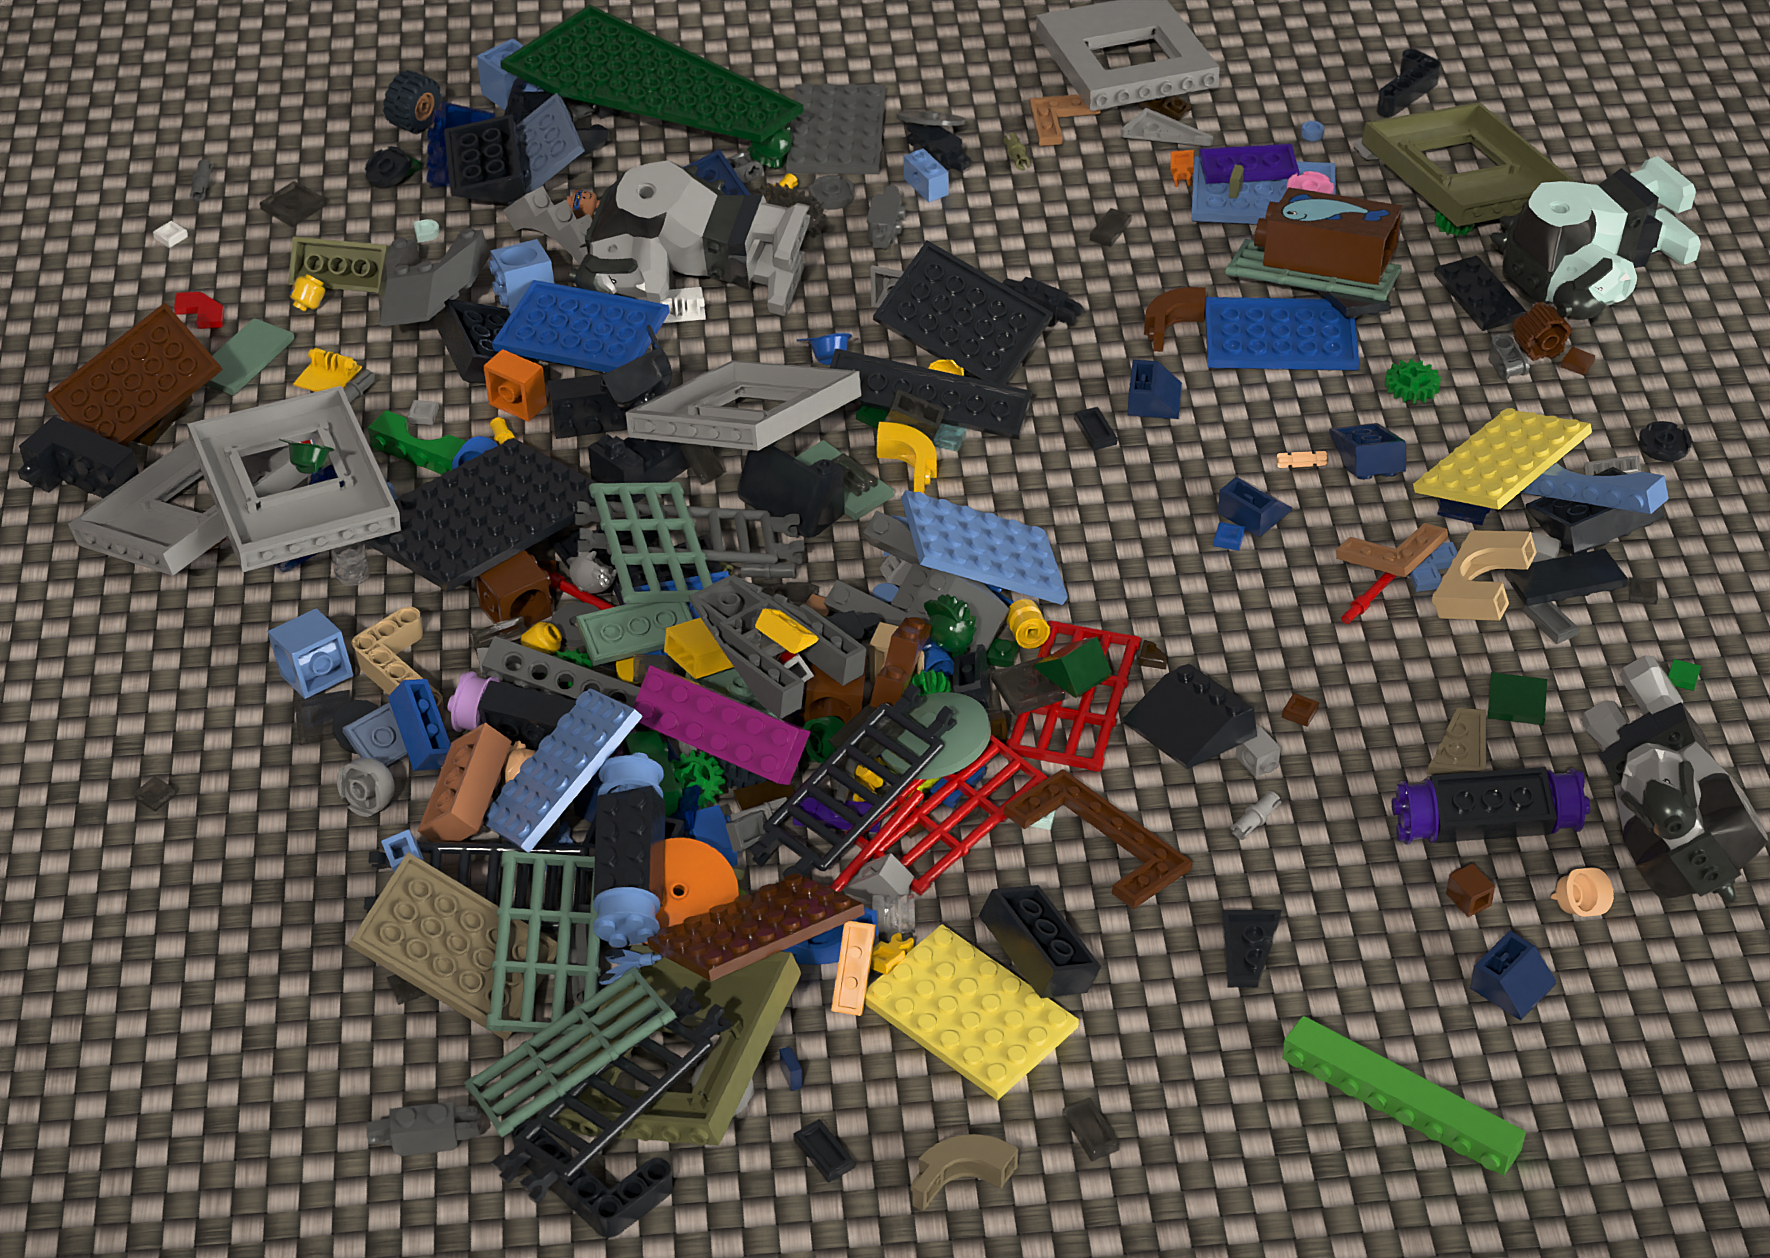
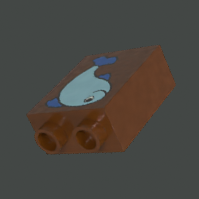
[1254,187,1402,285]

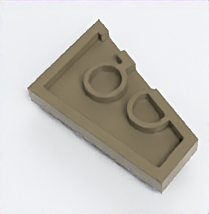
[1427,708,1486,775]

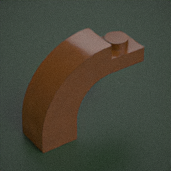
[1144,287,1206,352]

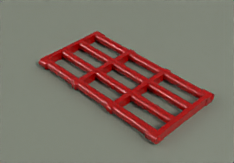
[1005,620,1141,772]
[845,735,1048,896]

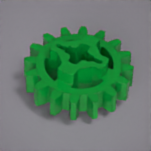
[1385,359,1441,404]
[672,750,725,812]

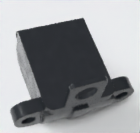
[600,325,672,410]

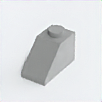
[842,853,914,905]

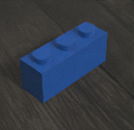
[388,679,451,771]

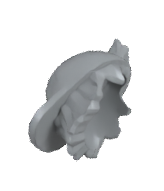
[566,550,617,594]

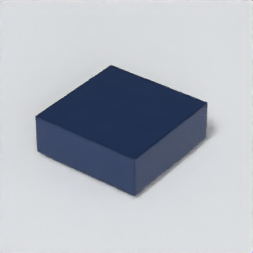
[779,1046,802,1092]

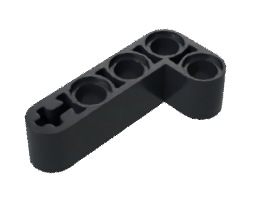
[1377,49,1441,117]

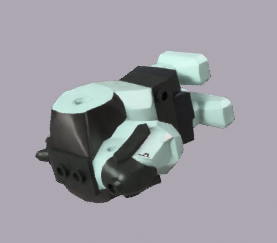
[1489,156,1701,320]

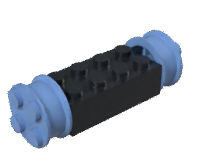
[593,753,666,948]

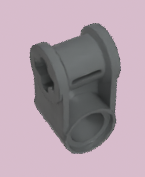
[726,151,762,184]
[1488,334,1529,380]

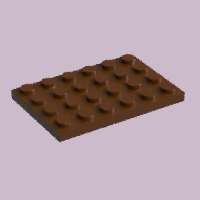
[44,303,223,446]
[647,873,865,981]

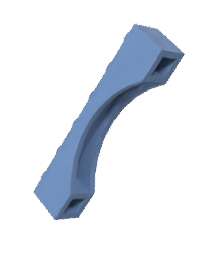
[1521,463,1669,514]

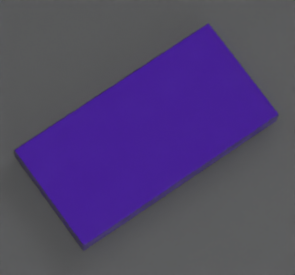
[1199,144,1299,184]

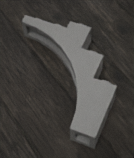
[503,186,592,265]

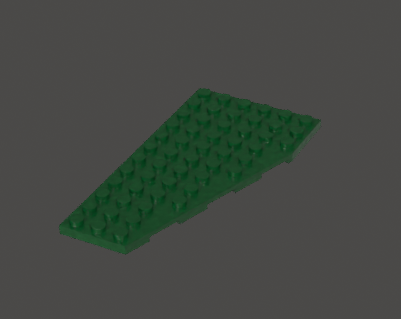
[501,5,804,143]

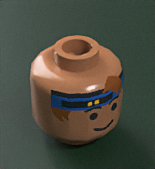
[566,189,600,220]

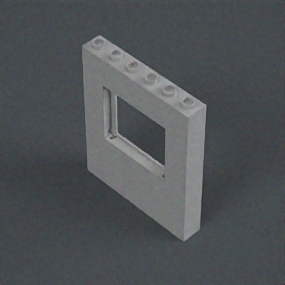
[1036,0,1219,111]
[626,360,861,451]
[187,386,401,572]
[68,438,311,576]

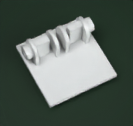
[659,287,706,323]

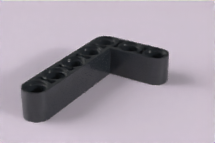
[511,1119,673,1238]

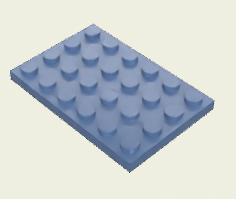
[1191,156,1335,225]
[901,490,1068,605]
[483,688,643,853]

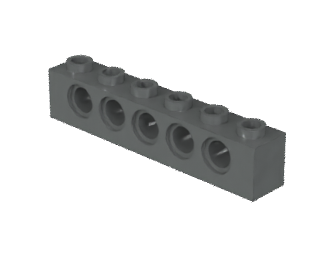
[482,636,642,730]

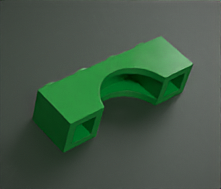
[368,410,467,475]

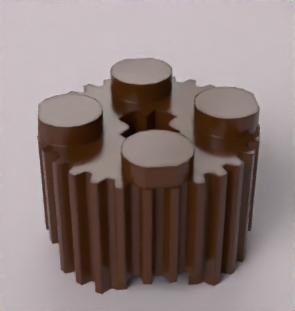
[1512,302,1573,361]

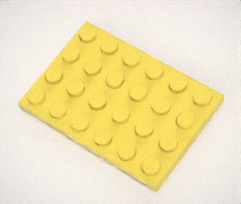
[1413,408,1592,510]
[864,924,1079,1101]

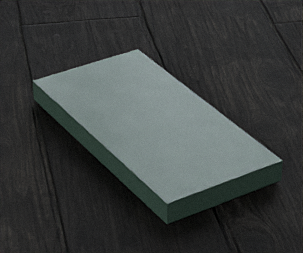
[205,318,295,396]
[795,440,894,521]
[576,602,693,666]

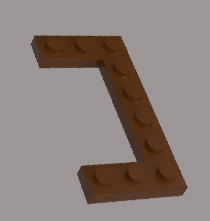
[1003,769,1192,909]

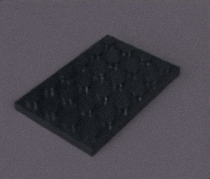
[873,240,1053,385]

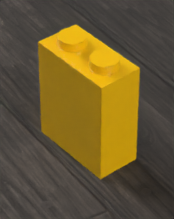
[664,617,734,679]

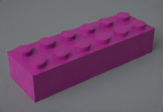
[633,665,811,785]

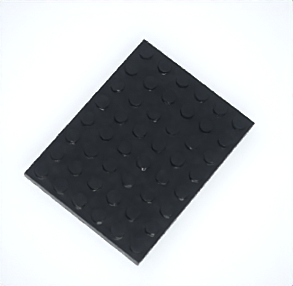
[362,438,615,592]

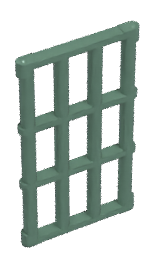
[1225,239,1402,301]
[589,482,713,604]
[486,851,601,1035]
[464,966,677,1138]

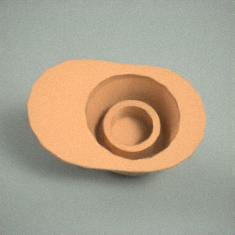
[1550,868,1614,917]

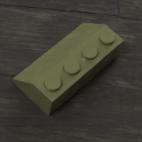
[288,237,389,293]

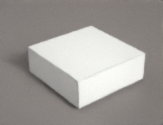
[153,221,188,248]

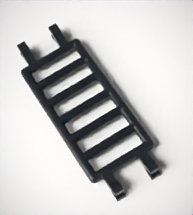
[749,683,957,878]
[364,841,593,931]
[491,986,732,1204]

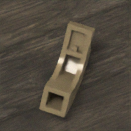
[911,1134,1018,1212]

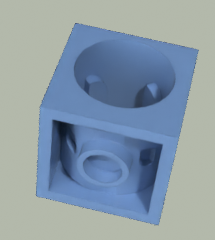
[477,38,544,110]
[489,239,554,315]
[267,608,354,699]

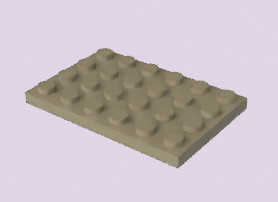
[348,852,557,1040]

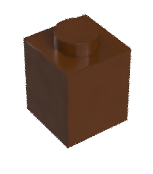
[1446,863,1495,917]

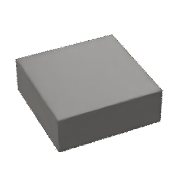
[407,400,439,425]

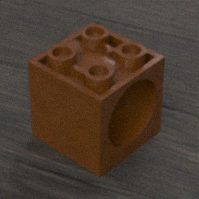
[475,550,553,637]
[799,655,867,734]

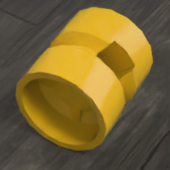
[1005,599,1050,649]

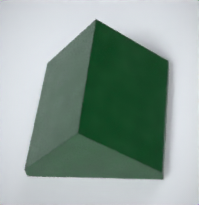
[1034,637,1112,698]

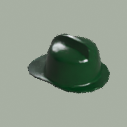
[279,438,334,474]
[801,716,851,763]

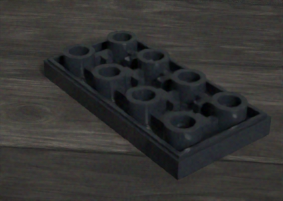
[1311,278,1391,318]
[1504,549,1628,606]

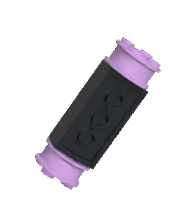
[448,671,636,758]

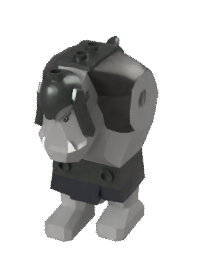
[569,160,810,316]
[1581,656,1769,903]

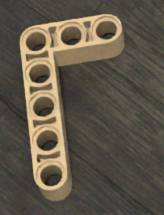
[351,607,446,723]

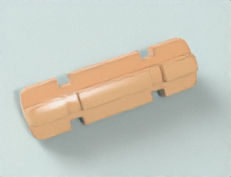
[1276,451,1328,469]

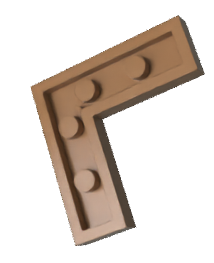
[1029,94,1100,146]
[1336,523,1448,577]

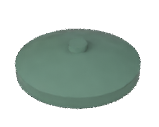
[877,692,991,779]

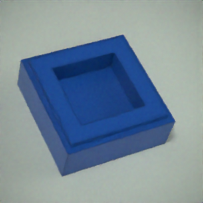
[1213,522,1245,551]

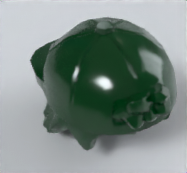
[747,126,792,169]
[924,594,977,658]

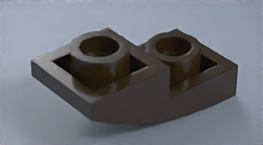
[1138,95,1192,121]

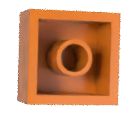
[484,349,547,422]

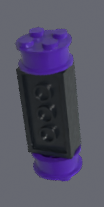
[1391,767,1590,845]

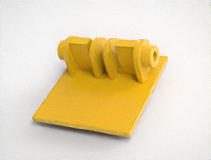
[293,348,362,392]

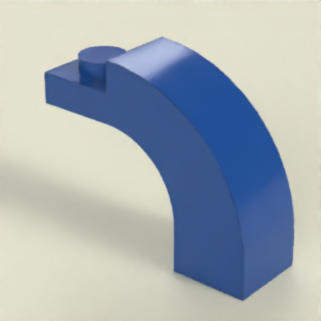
[782,907,879,965]

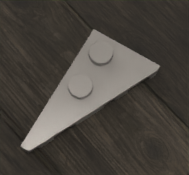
[1121,108,1213,146]

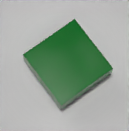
[1668,659,1701,691]

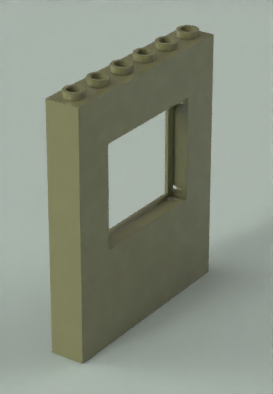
[1361,102,1576,226]
[547,945,801,1146]

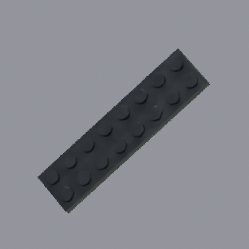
[829,348,1032,440]

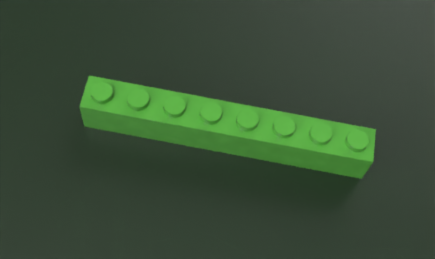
[1282,1015,1526,1176]

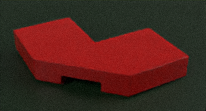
[174,291,224,329]

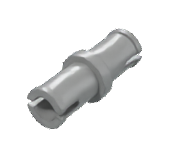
[1230,791,1281,840]

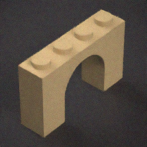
[1432,530,1537,621]

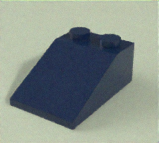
[1329,423,1406,479]

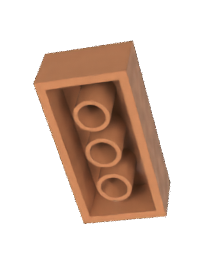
[417,723,512,842]

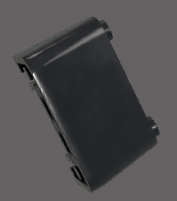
[504,91,609,167]
[737,440,845,538]

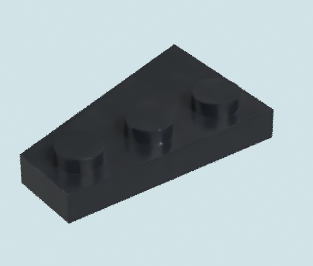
[1221,910,1282,988]

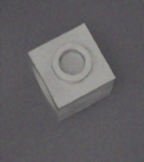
[1235,726,1281,778]

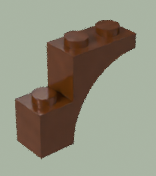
[870,617,932,708]

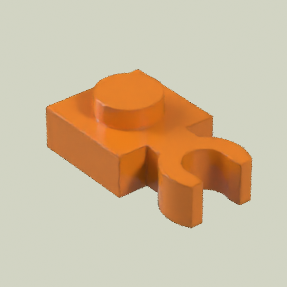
[1170,150,1195,187]

